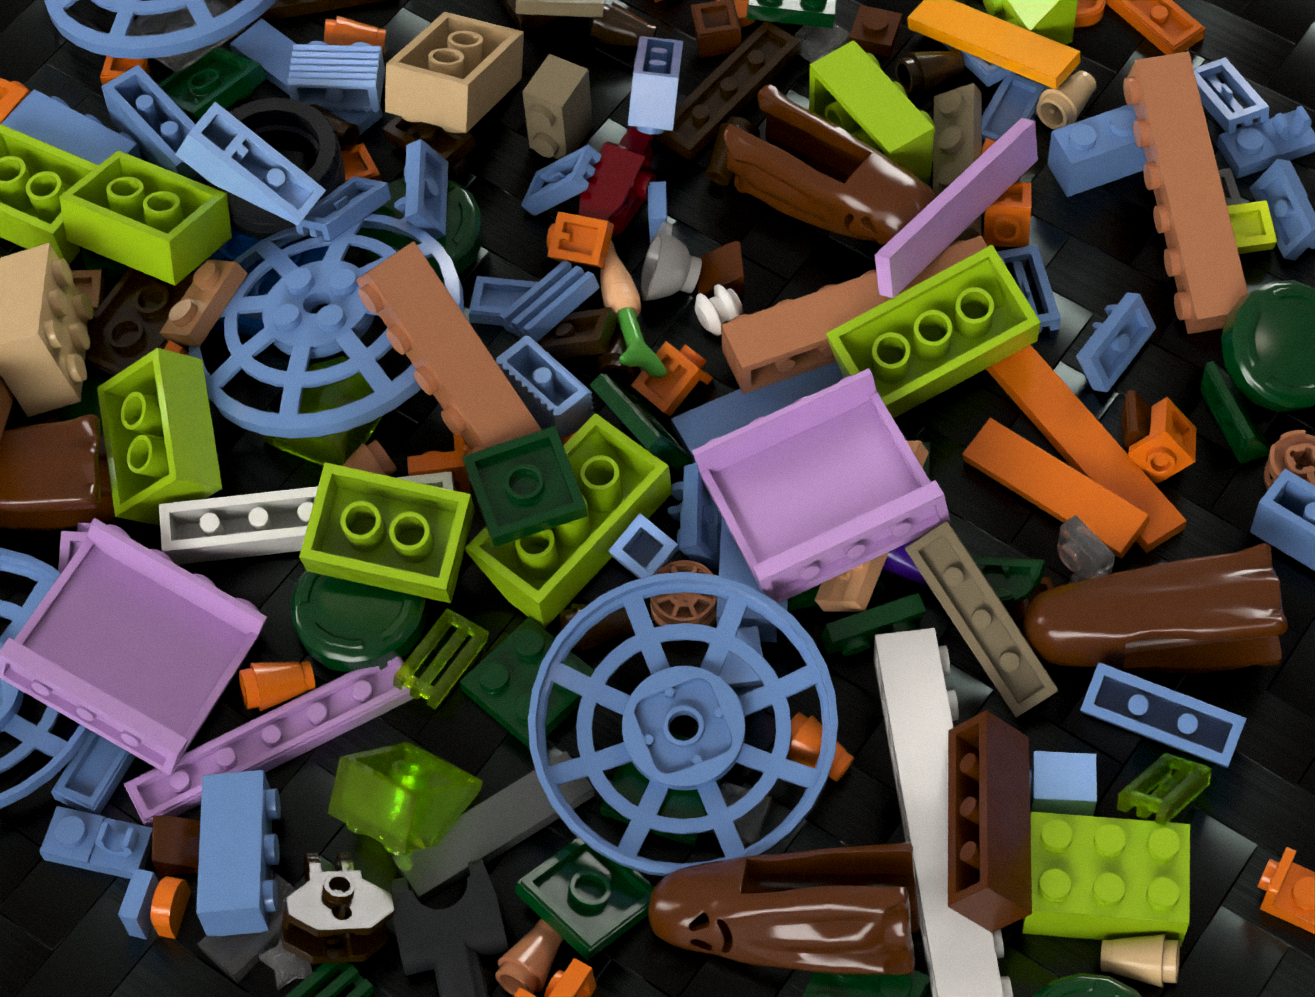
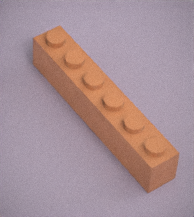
[1123,51,1248,334]
[721,236,988,394]
[356,241,542,454]

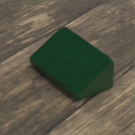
[1200,361,1271,464]

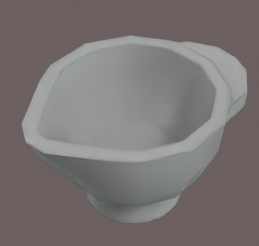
[639,221,702,301]

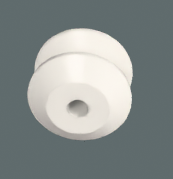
[695,284,743,336]

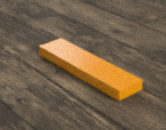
[907,0,1080,90]

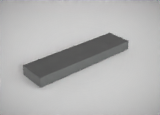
[392,751,595,904]

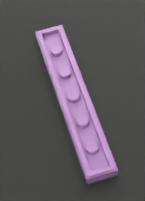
[875,118,1038,299]
[124,656,420,828]

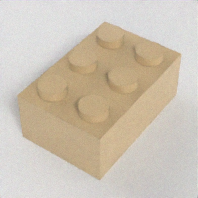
[385,12,524,133]
[0,243,93,417]

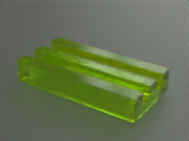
[393,608,489,709]
[1117,753,1212,825]

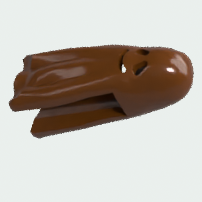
[722,84,936,246]
[0,414,117,531]
[1022,543,1288,675]
[648,842,920,975]

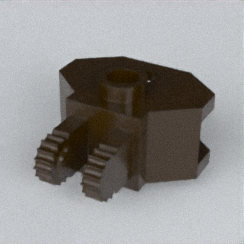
[280,852,394,964]

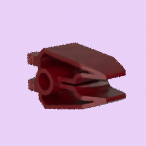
[579,126,656,238]

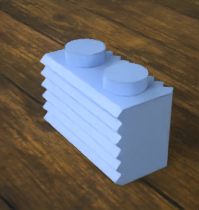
[287,41,385,113]
[496,336,594,439]

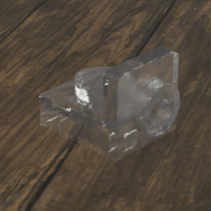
[1057,515,1115,584]

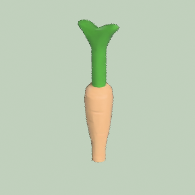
[600,240,667,379]

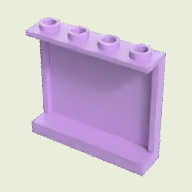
[692,368,951,604]
[0,518,267,775]

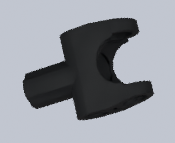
[392,859,509,997]

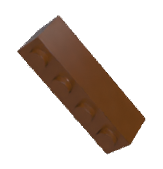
[948,710,1032,933]

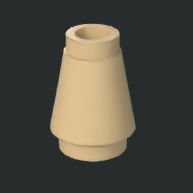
[1036,71,1096,130]
[1101,934,1180,988]

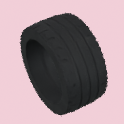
[207,97,345,239]

